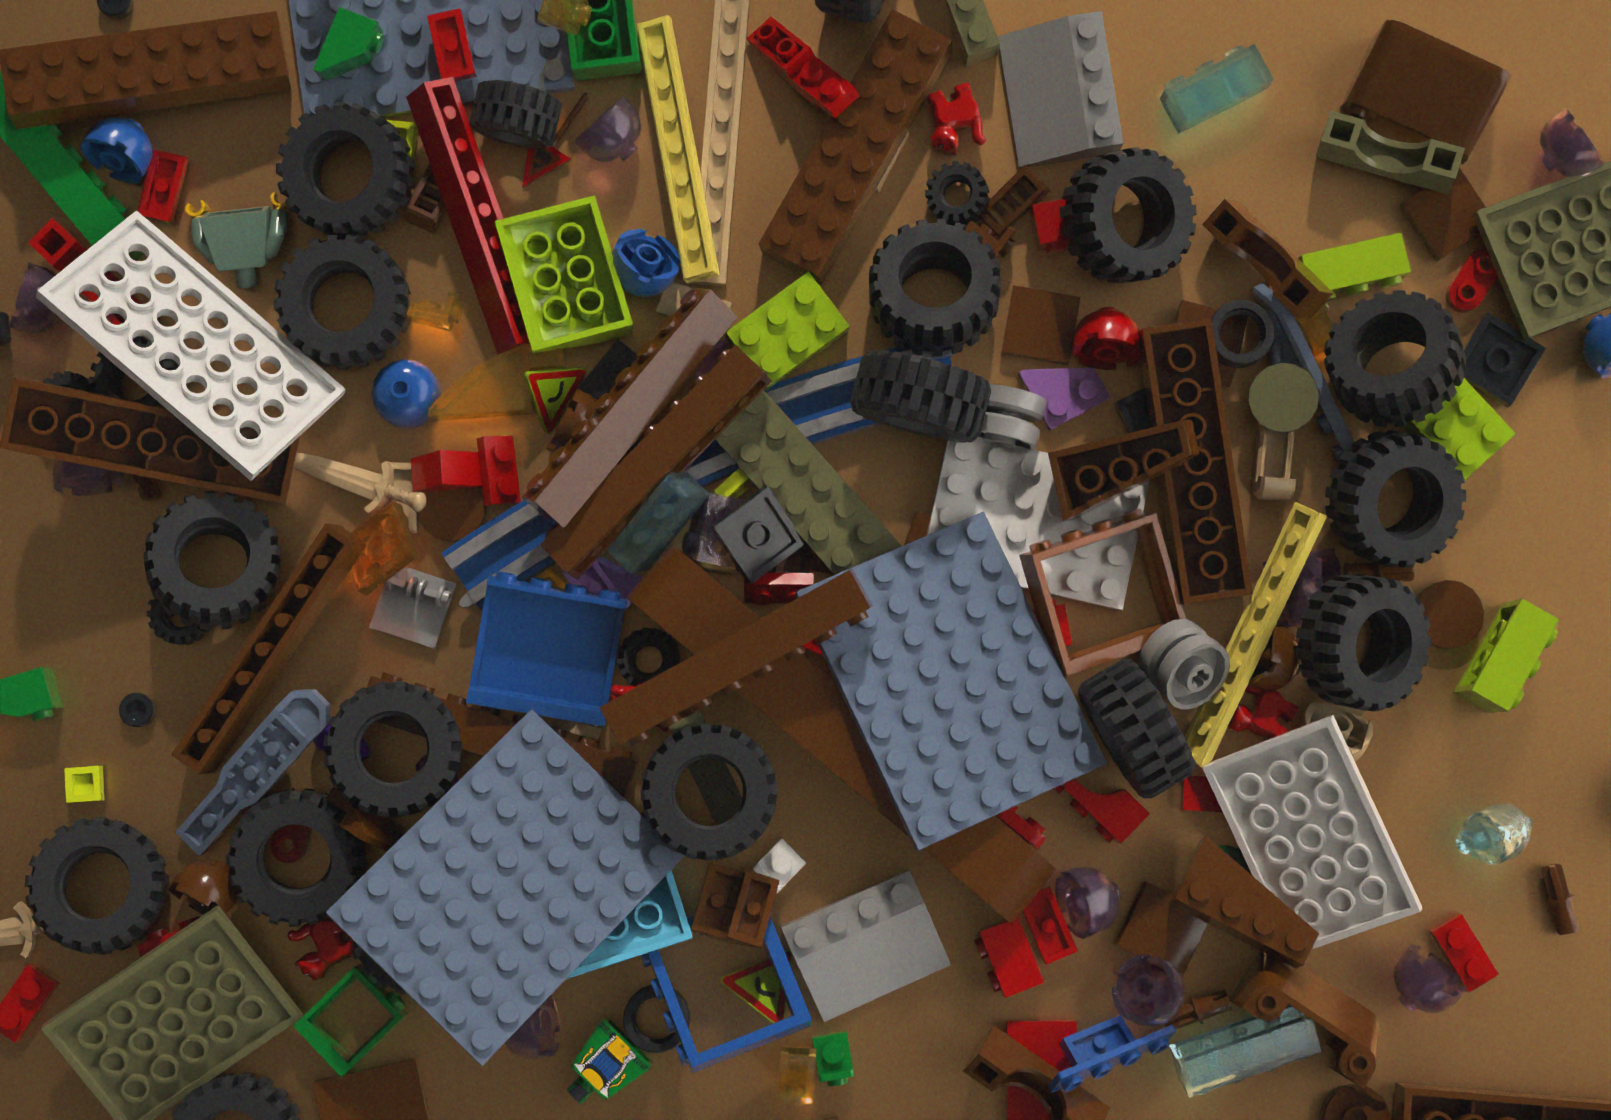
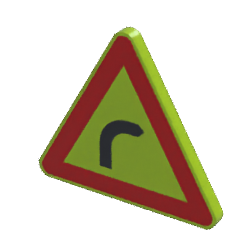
[524,367,586,434]
[721,950,793,1024]

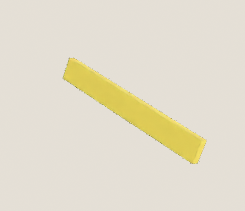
[636,15,720,284]
[1185,502,1327,768]

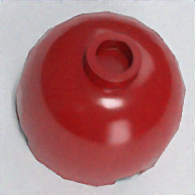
[1072,307,1141,370]

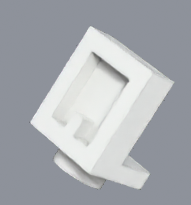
[752,838,807,893]

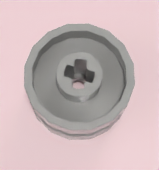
[979,384,1047,450]
[1138,619,1230,710]

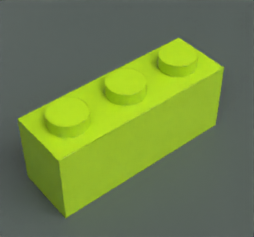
[1298,233,1411,302]

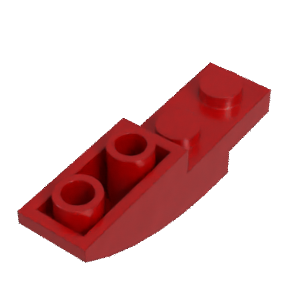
[746,16,860,119]

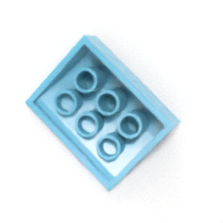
[566,870,693,980]

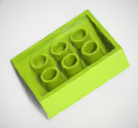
[495,195,633,353]

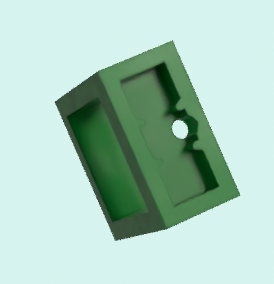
[293,964,408,1077]

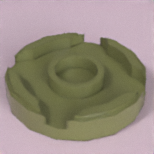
[1248,363,1319,432]

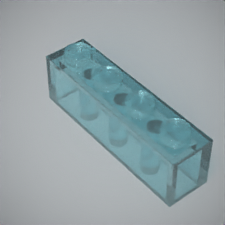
[1169,1004,1322,1098]

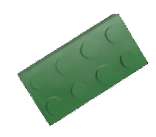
[563,0,642,81]

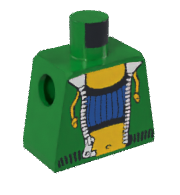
[567,1016,653,1104]

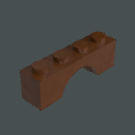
[1202,199,1334,319]
[963,1026,1110,1120]

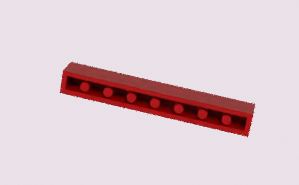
[406,77,530,355]

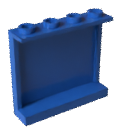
[466,571,627,726]

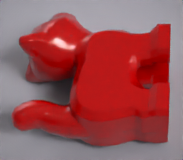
[927,82,986,155]
[1228,686,1299,740]
[288,918,354,981]

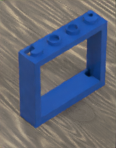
[641,915,812,1073]

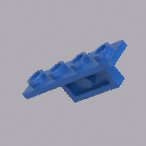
[1048,1015,1176,1093]

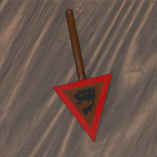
[522,93,589,188]

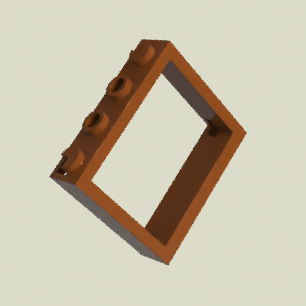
[1019,509,1186,676]

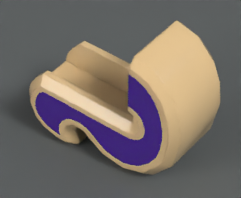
[1252,424,1296,502]

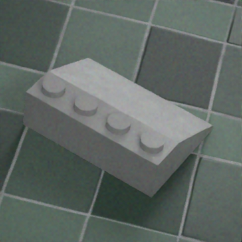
[998,11,1124,169]
[781,869,951,1022]

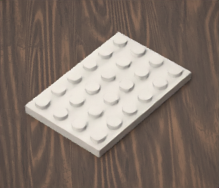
[926,437,1150,611]
[1203,715,1422,949]

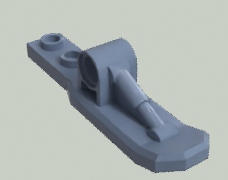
[1252,283,1354,465]
[175,689,330,856]

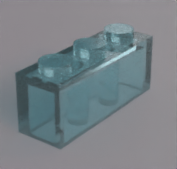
[1160,44,1274,134]
[607,471,710,574]

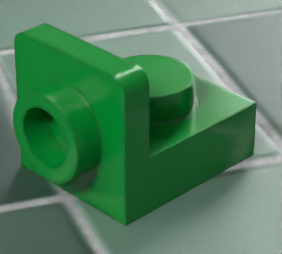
[812,1030,854,1087]

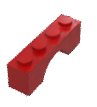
[28,218,161,340]
[1053,778,1150,844]

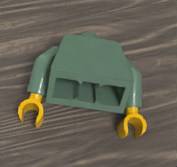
[185,192,290,288]

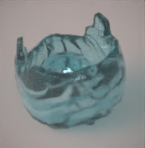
[1455,803,1533,865]

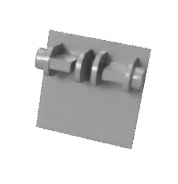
[369,562,457,649]

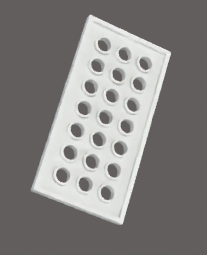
[36,210,346,481]

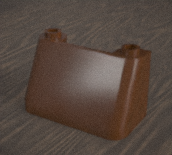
[1340,20,1511,164]
[1229,951,1379,1088]

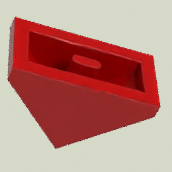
[411,450,482,493]

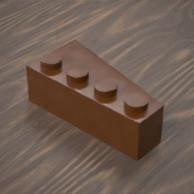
[1048,420,1199,521]
[1169,836,1319,969]

